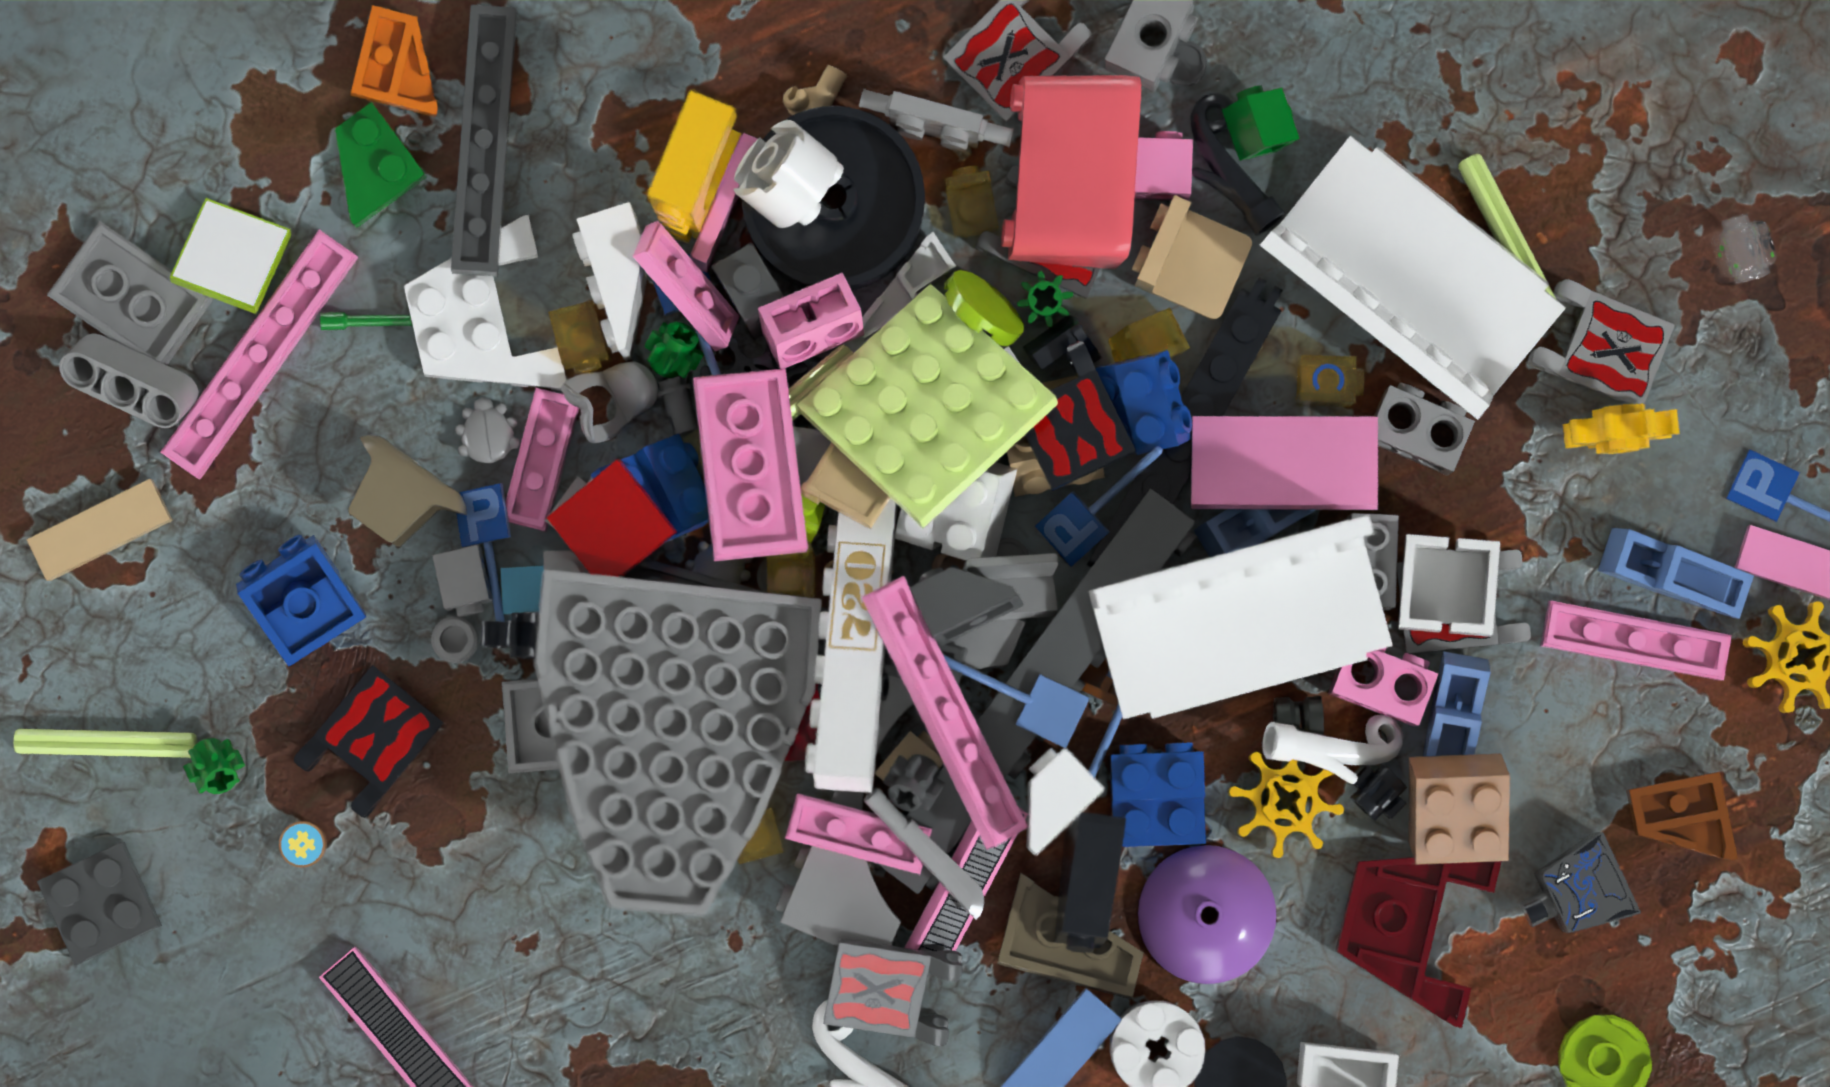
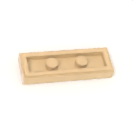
[27,479,173,581]

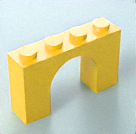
[647,90,742,243]

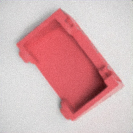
[1001,75,1141,269]

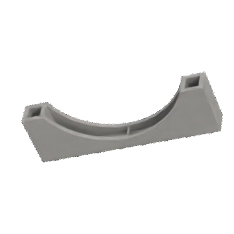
[776,586,1025,946]

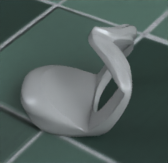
[561,362,658,444]

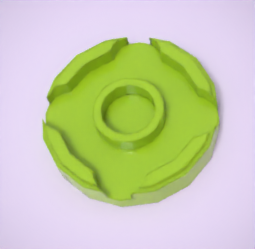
[944,270,1024,346]
[1558,1014,1652,1087]

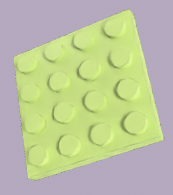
[797,283,1058,528]

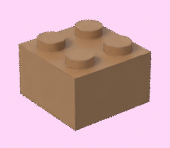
[1408,753,1510,864]

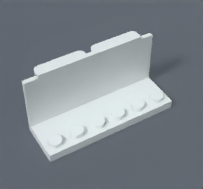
[1260,136,1566,420]
[1088,515,1393,719]

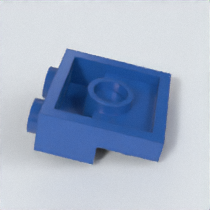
[1095,350,1192,455]
[590,433,709,542]
[236,535,366,667]
[1109,743,1206,847]

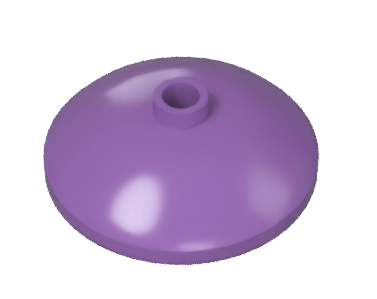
[1138,845,1276,984]

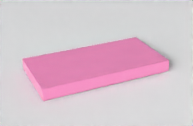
[693,368,808,561]
[1191,416,1378,510]

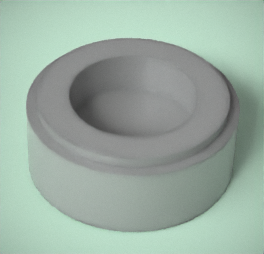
[431,617,479,663]

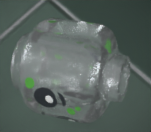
[1710,213,1778,284]

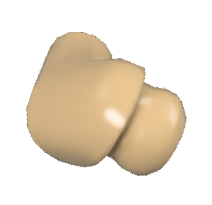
[783,65,847,115]

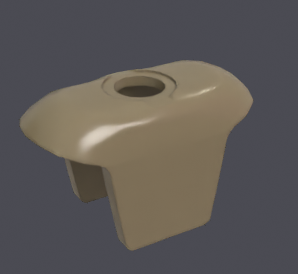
[348,435,467,547]

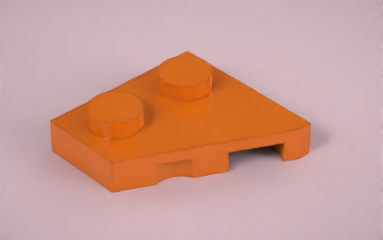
[350,5,438,117]

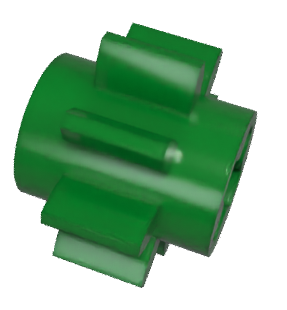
[1017,271,1074,328]
[644,322,704,378]
[183,738,245,794]

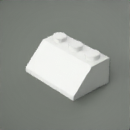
[1026,748,1104,855]

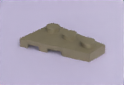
[997,873,1143,999]

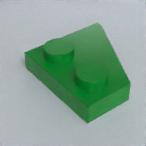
[335,102,427,228]

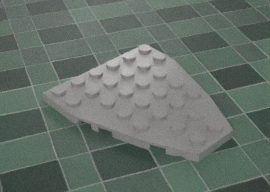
[534,569,821,917]

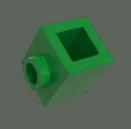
[1222,85,1300,161]

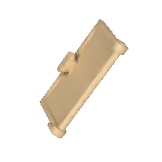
[800,443,890,529]

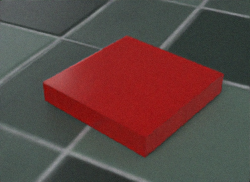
[546,459,677,578]

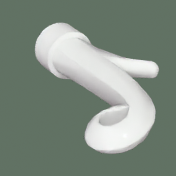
[1262,715,1403,784]
[812,1000,909,1087]

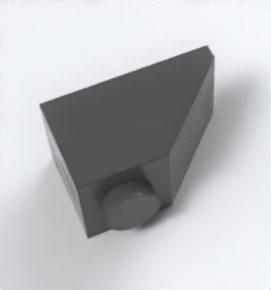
[910,567,1024,646]

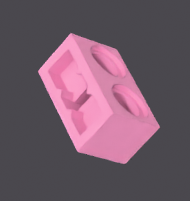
[758,273,864,369]
[1328,647,1438,727]

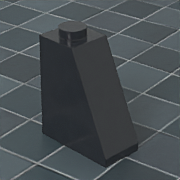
[1054,812,1126,953]

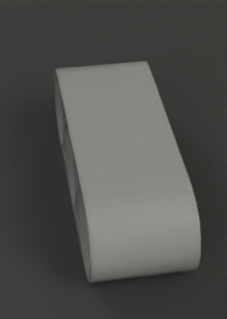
[59,333,199,428]

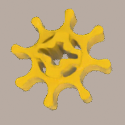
[1562,404,1680,454]
[1743,601,1830,713]
[1228,752,1344,858]

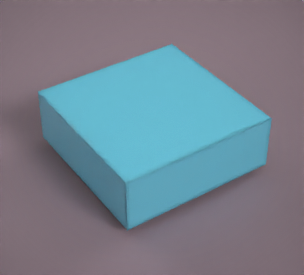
[500,566,544,615]

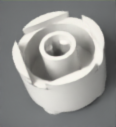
[734,120,844,228]
[1109,1000,1205,1087]

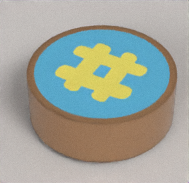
[279,821,327,868]

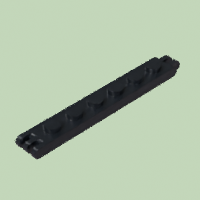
[1087,277,1283,568]

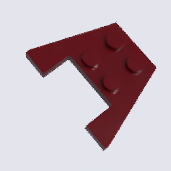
[1335,857,1502,1028]

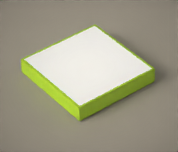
[170,198,292,314]

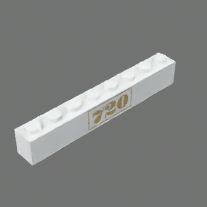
[806,498,898,792]

